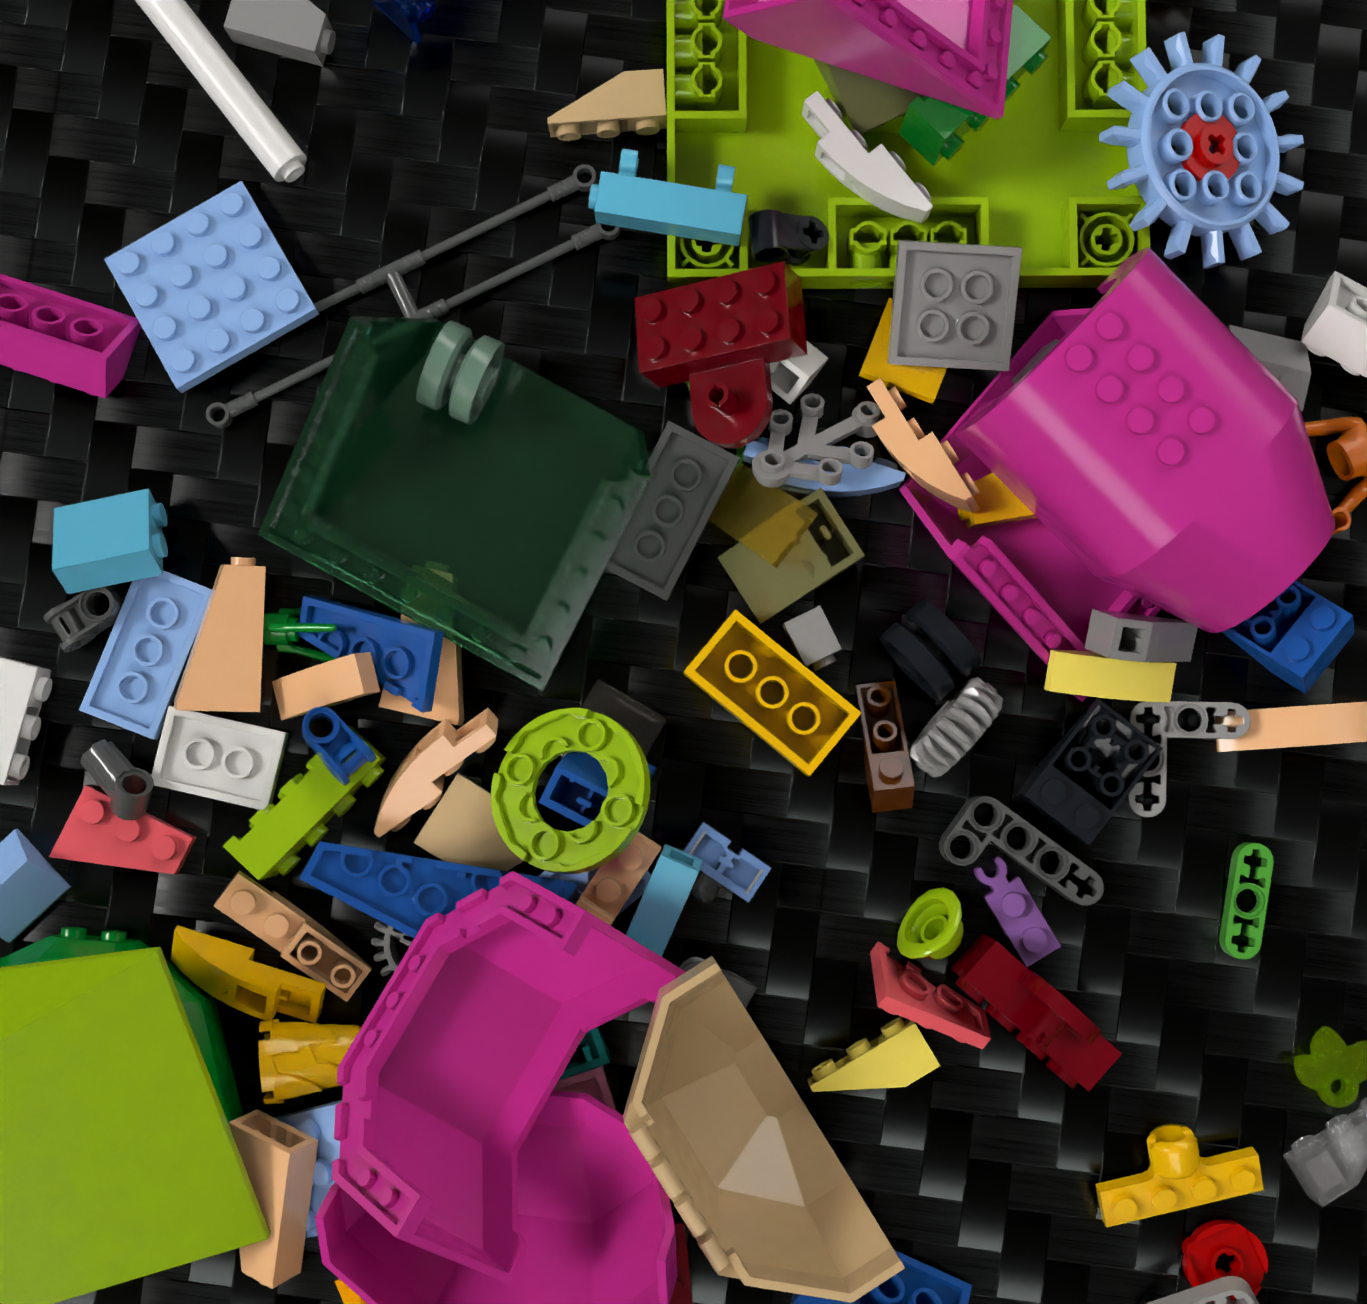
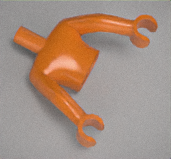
[1304,417,1367,535]

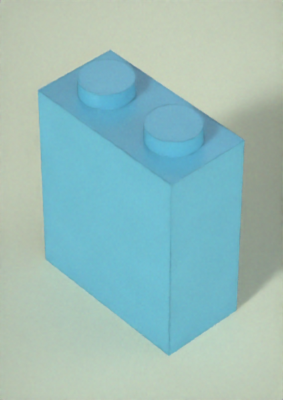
[52,488,168,594]

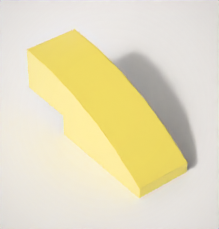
[1044,650,1177,703]

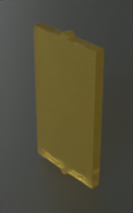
[709,463,818,569]

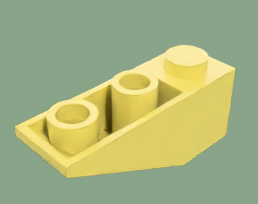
[807,1017,940,1092]

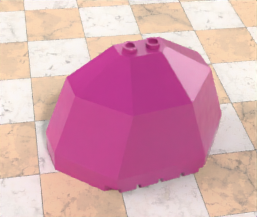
[315,1090,678,1304]

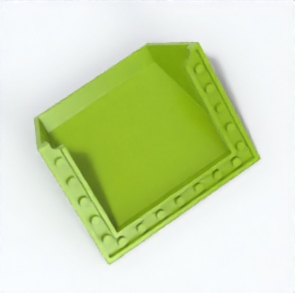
[0,947,270,1304]

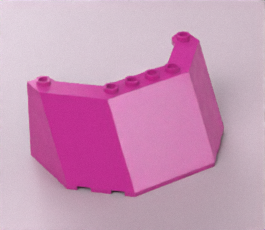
[332,871,685,1284]

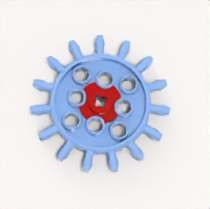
[1099,32,1304,269]

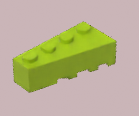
[223,726,387,881]

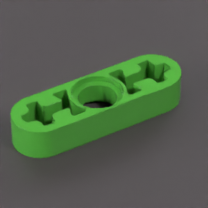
[1219,842,1274,960]

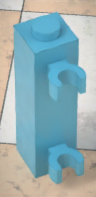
[588,148,747,246]
[626,844,703,957]

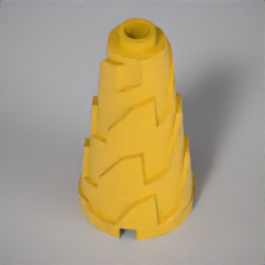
[259,1019,362,1104]

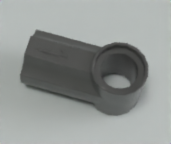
[81,739,154,820]

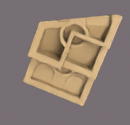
[414,773,523,871]

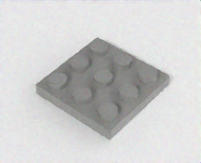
[887,240,1022,371]

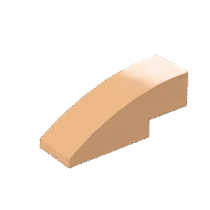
[272,652,380,720]

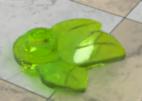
[1294,1026,1367,1108]

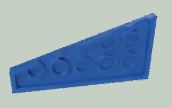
[299,841,578,938]

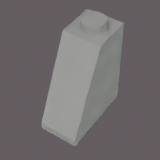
[224,0,336,67]

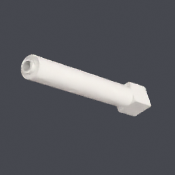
[135,0,307,183]

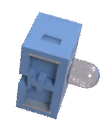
[683,821,771,904]

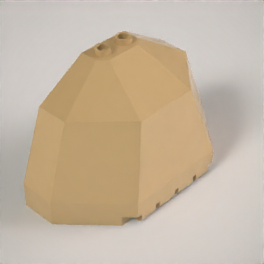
[623,956,905,1303]

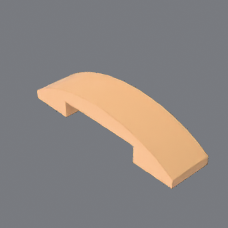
[1214,701,1367,752]

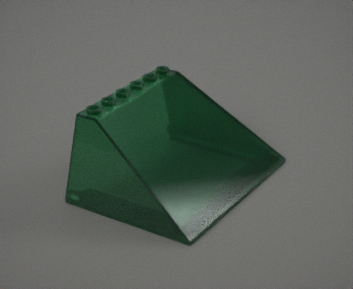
[258,317,651,691]

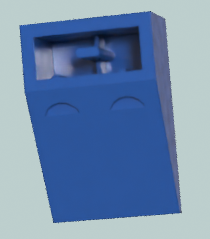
[1222,580,1355,694]

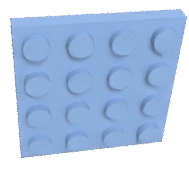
[104,181,319,393]

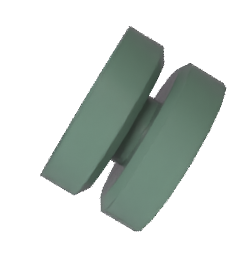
[416,320,505,425]

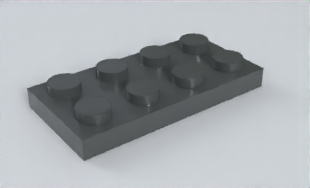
[596,421,741,601]

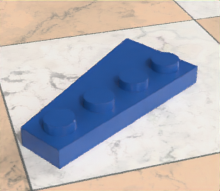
[298,595,444,713]

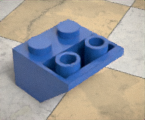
[539,752,656,826]

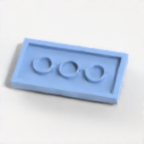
[79,570,212,740]

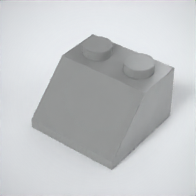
[1227,325,1311,412]

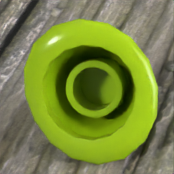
[897,887,964,960]

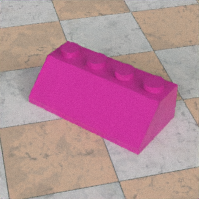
[0,274,141,399]

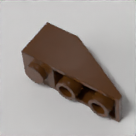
[855,681,915,813]

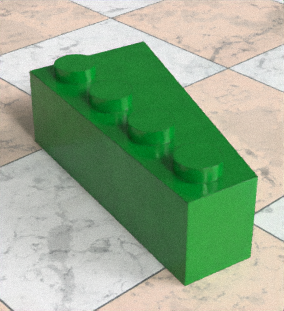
[899,5,1051,166]

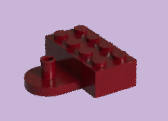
[635,261,808,448]
[951,933,1122,1091]

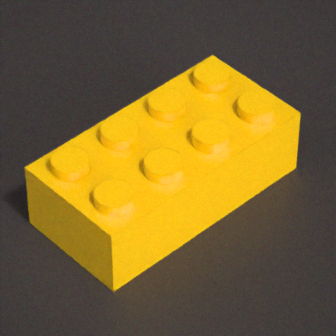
[683,609,861,776]

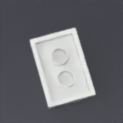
[151,706,289,810]

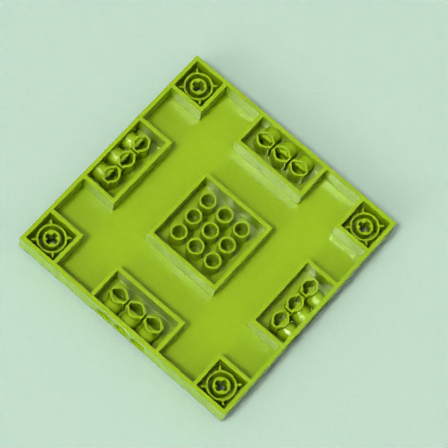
[667,0,1150,289]

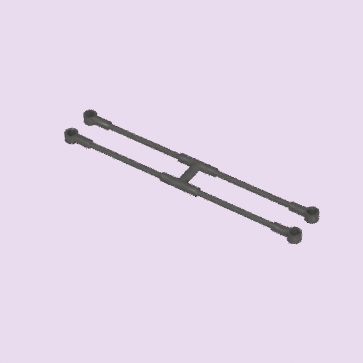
[206,164,621,428]

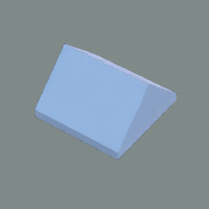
[0,829,71,943]

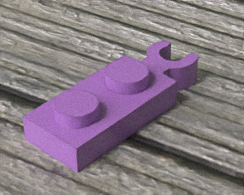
[974,856,1061,967]

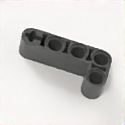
[939,796,1104,905]

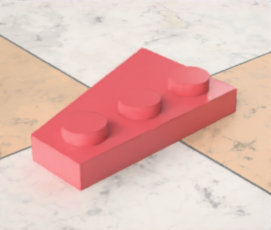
[49,785,197,874]
[870,941,991,1049]

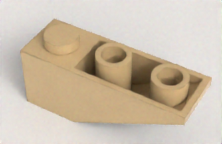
[547,69,667,141]

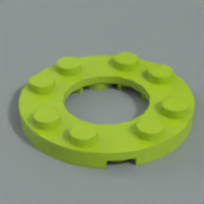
[491,708,650,874]

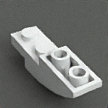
[802,91,933,223]

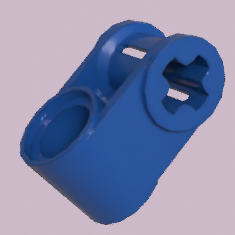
[302,706,377,786]

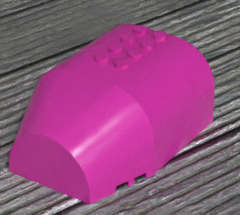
[954,247,1335,633]

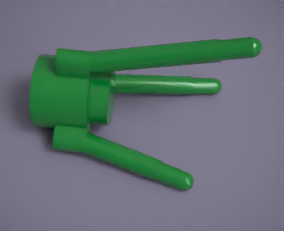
[263,601,341,662]

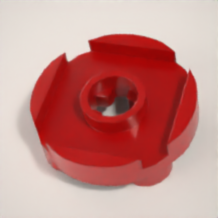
[1182,1219,1268,1302]

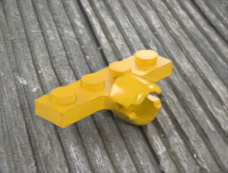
[1095,1124,1264,1228]

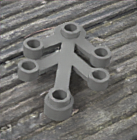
[752,393,884,488]

